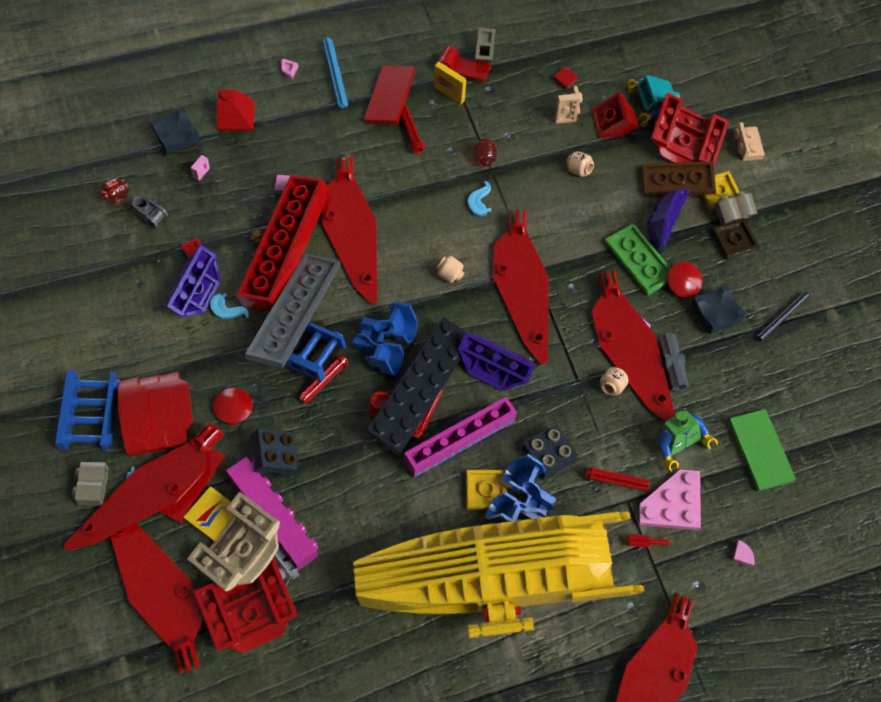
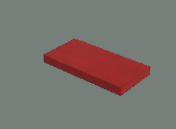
[364,66,416,125]
[159,437,225,524]

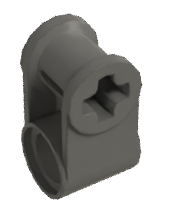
[132,195,168,229]

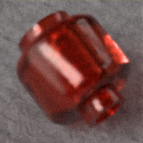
[474,139,497,167]
[100,177,130,204]

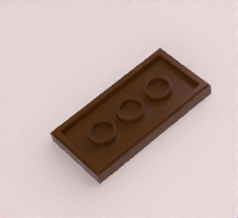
[642,162,716,197]

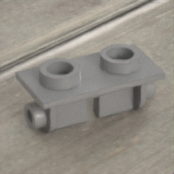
[274,544,299,586]

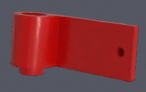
[436,46,491,82]

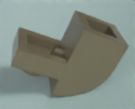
[475,28,496,63]

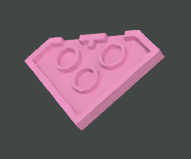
[639,469,701,530]

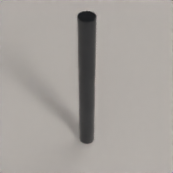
[756,291,809,342]

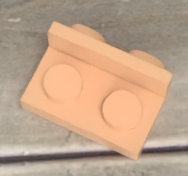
[555,86,582,124]
[734,122,765,161]

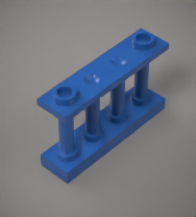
[285,322,346,383]
[55,370,120,452]

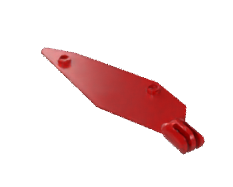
[322,156,378,305]
[493,210,549,365]
[592,270,675,422]
[64,422,224,551]
[110,523,203,674]
[616,593,698,702]

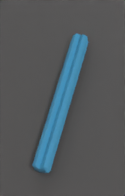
[322,37,348,109]

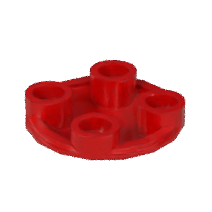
[666,262,703,298]
[213,388,253,426]

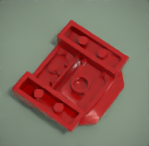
[651,92,729,166]
[118,371,194,457]
[194,557,298,653]

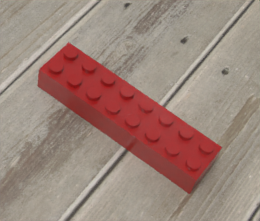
[236,175,329,312]

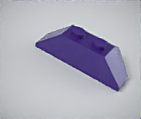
[646,189,690,255]
[166,245,221,317]
[458,331,536,391]

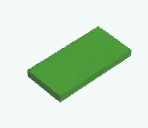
[604,223,671,296]
[729,409,796,491]

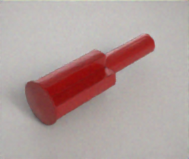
[627,534,670,547]

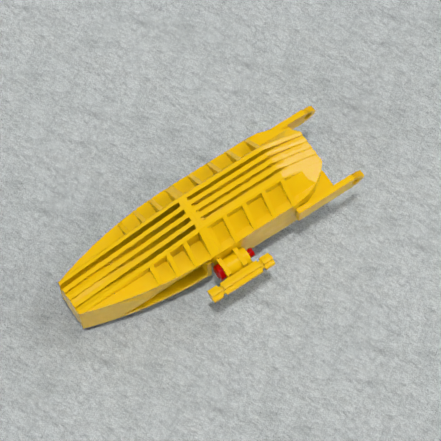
[353,511,644,638]

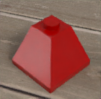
[217,89,255,131]
[592,92,639,138]

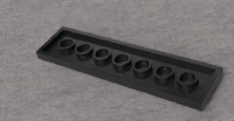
[365,317,466,455]

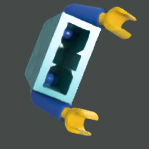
[627,75,680,127]

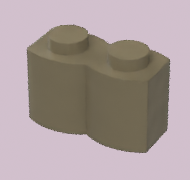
[714,191,757,225]
[72,462,109,506]

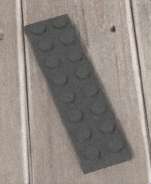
[245,253,340,369]

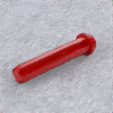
[401,106,425,154]
[299,354,348,404]
[410,389,443,442]
[585,466,649,491]

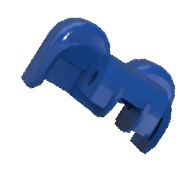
[352,302,418,376]
[486,454,556,524]

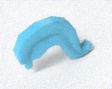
[467,181,491,217]
[210,293,249,320]

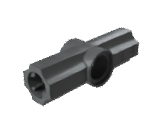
[658,333,689,392]

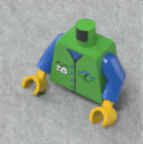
[658,411,718,471]

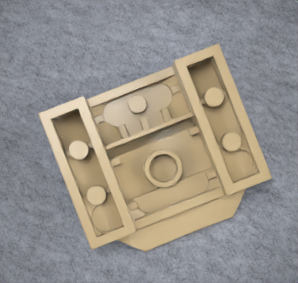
[188,492,280,591]

